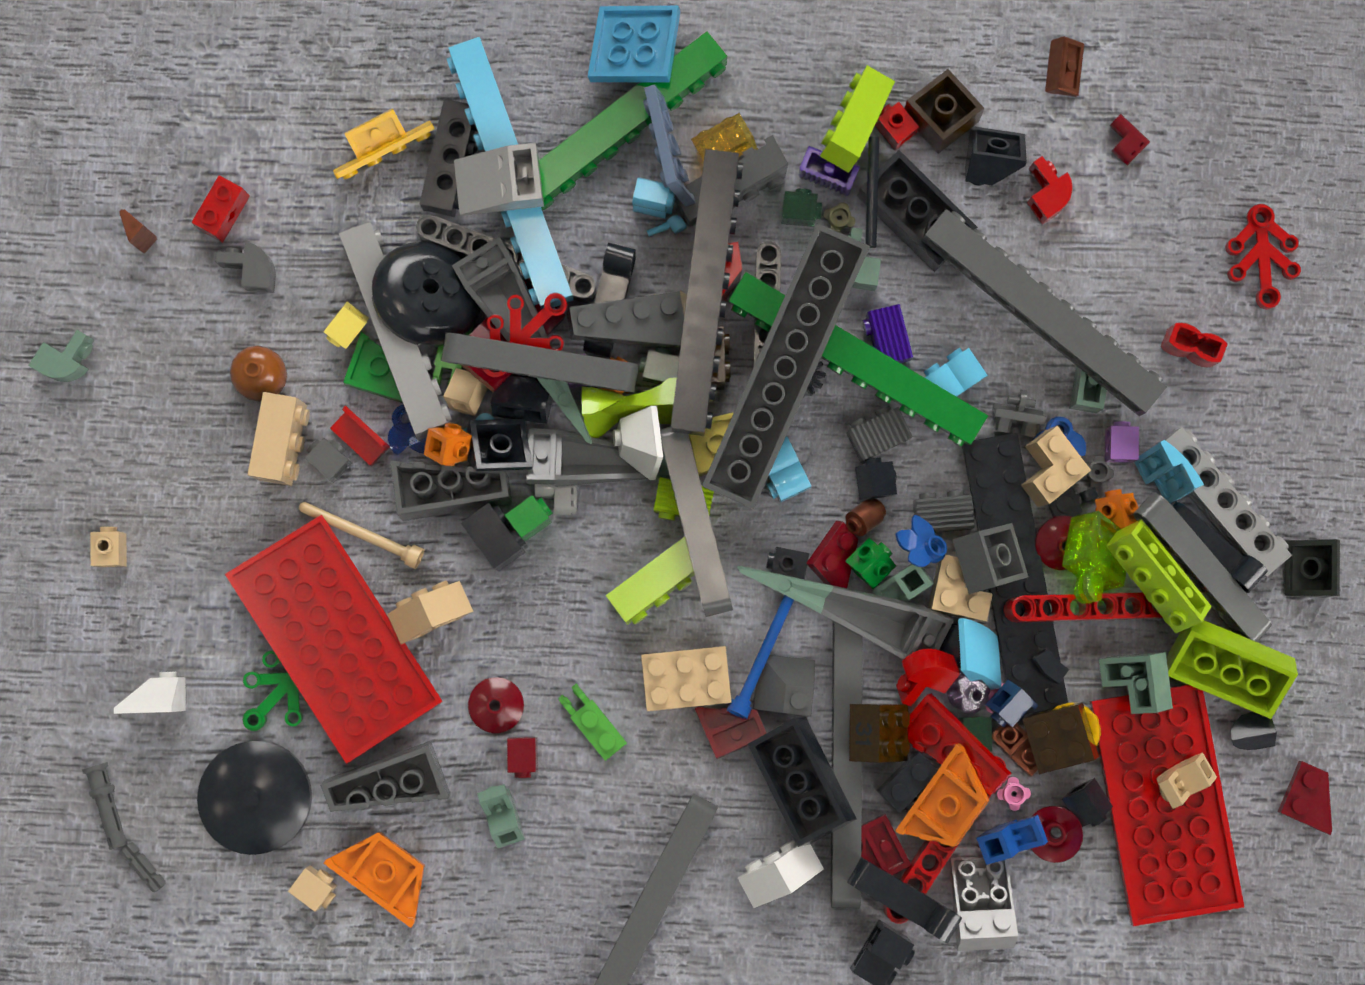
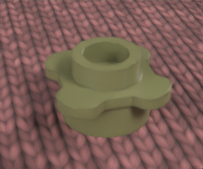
[823,202,855,233]

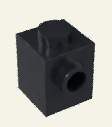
[855,457,897,500]
[766,547,809,579]
[1062,778,1113,827]

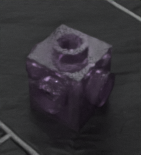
[947,670,990,714]

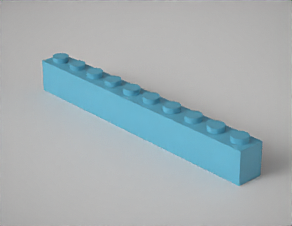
[446,37,573,309]

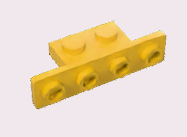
[333,108,435,180]

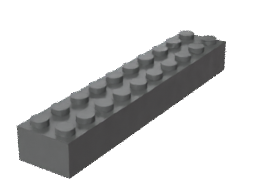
[702,223,870,509]

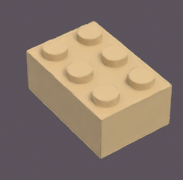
[247,392,310,486]
[641,646,732,711]

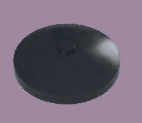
[197,741,312,855]

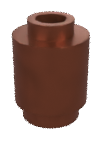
[845,498,886,536]

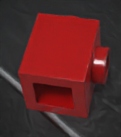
[875,102,919,150]

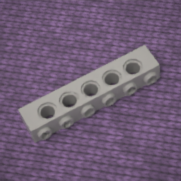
[1164,427,1292,577]

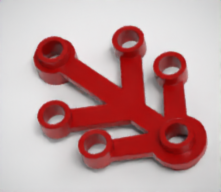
[1225,204,1301,310]
[482,292,567,377]

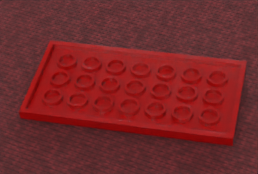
[225,515,443,764]
[1089,685,1245,926]

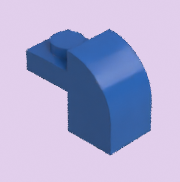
[976,815,1048,865]

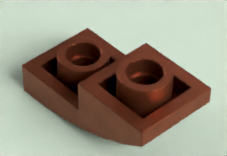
[990,723,1038,777]

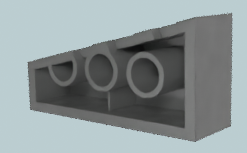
[566,291,684,350]

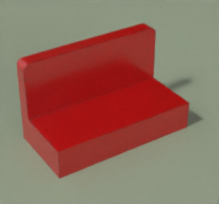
[330,405,391,467]

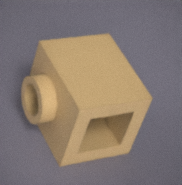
[443,368,487,416]
[90,527,127,567]
[288,865,337,912]

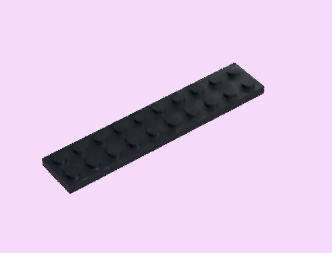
[962,433,1068,714]

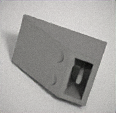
[454,143,544,216]
[950,856,1018,951]

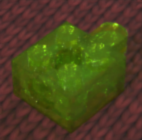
[1062,511,1127,604]

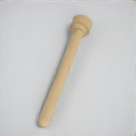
[299,502,425,569]

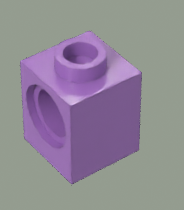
[1105,421,1139,463]

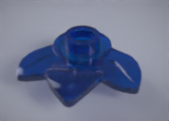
[388,404,426,455]

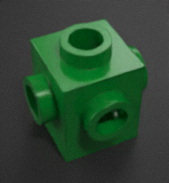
[845,538,896,589]

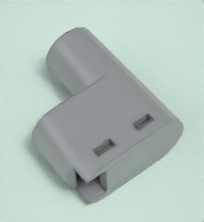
[535,484,578,515]

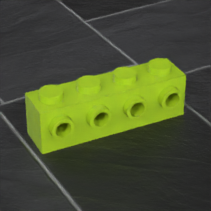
[820,65,895,173]
[1106,519,1212,633]
[606,537,695,625]

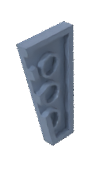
[643,84,696,207]

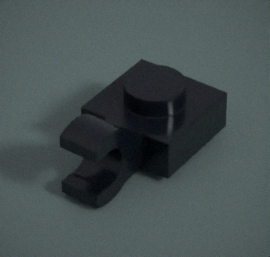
[1048,487,1099,517]

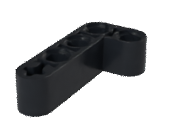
[583,242,636,358]
[1173,502,1268,593]
[847,857,962,944]

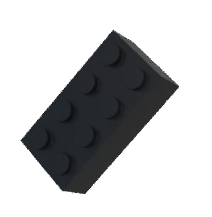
[857,150,978,272]
[748,717,857,847]

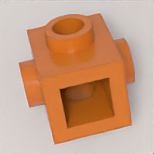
[424,423,472,466]
[1095,489,1138,532]

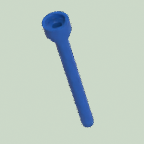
[727,595,794,719]

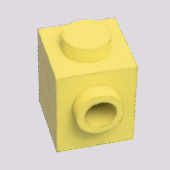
[324,302,369,349]

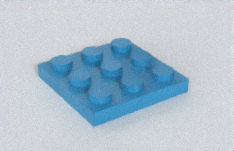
[588,5,681,82]

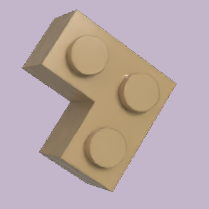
[1021,426,1091,507]
[928,555,992,622]
[387,580,473,644]

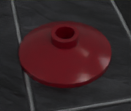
[1035,515,1090,570]
[468,677,524,733]
[1031,806,1083,863]

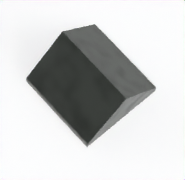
[1285,539,1340,598]

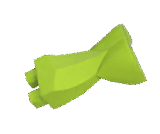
[582,378,677,438]

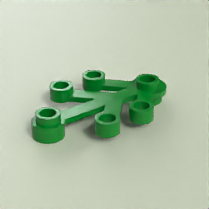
[242,650,307,731]

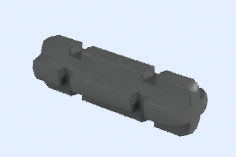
[120,842,166,892]

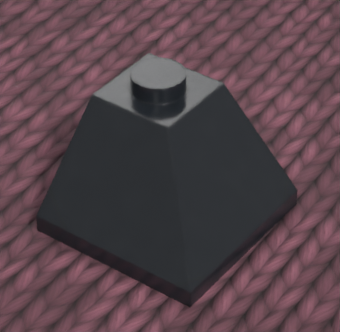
[965,126,1027,186]
[466,419,532,471]

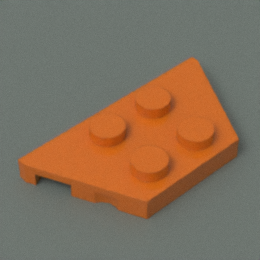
[895,744,990,847]
[323,832,425,928]

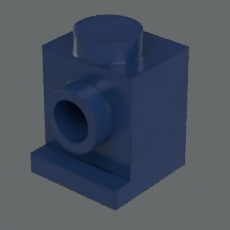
[985,680,1038,727]

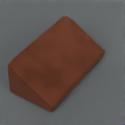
[1045,36,1084,97]
[119,209,157,253]

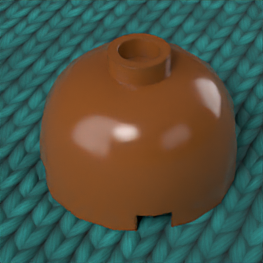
[230,346,288,402]

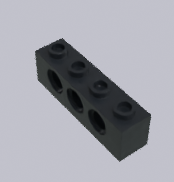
[419,98,478,217]

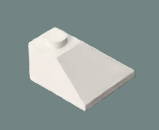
[613,406,663,480]
[114,672,186,714]

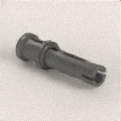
[82,762,128,850]

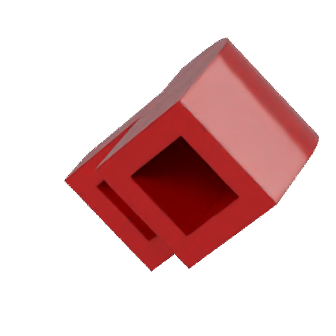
[1027,156,1073,225]
[896,649,960,706]

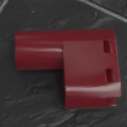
[1110,114,1150,166]

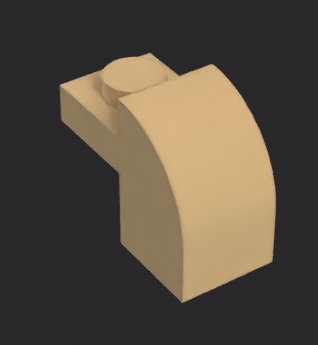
[1156,752,1217,809]

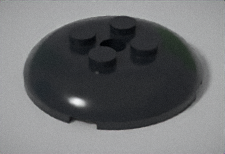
[372,242,481,347]

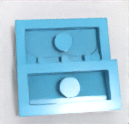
[1134,440,1204,504]
[958,618,1002,690]

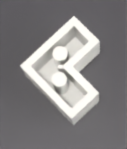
[738,840,824,908]

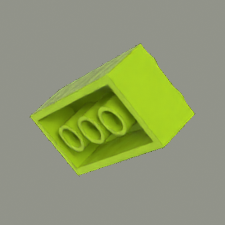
[1166,620,1298,719]

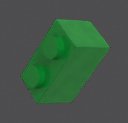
[505,495,553,542]

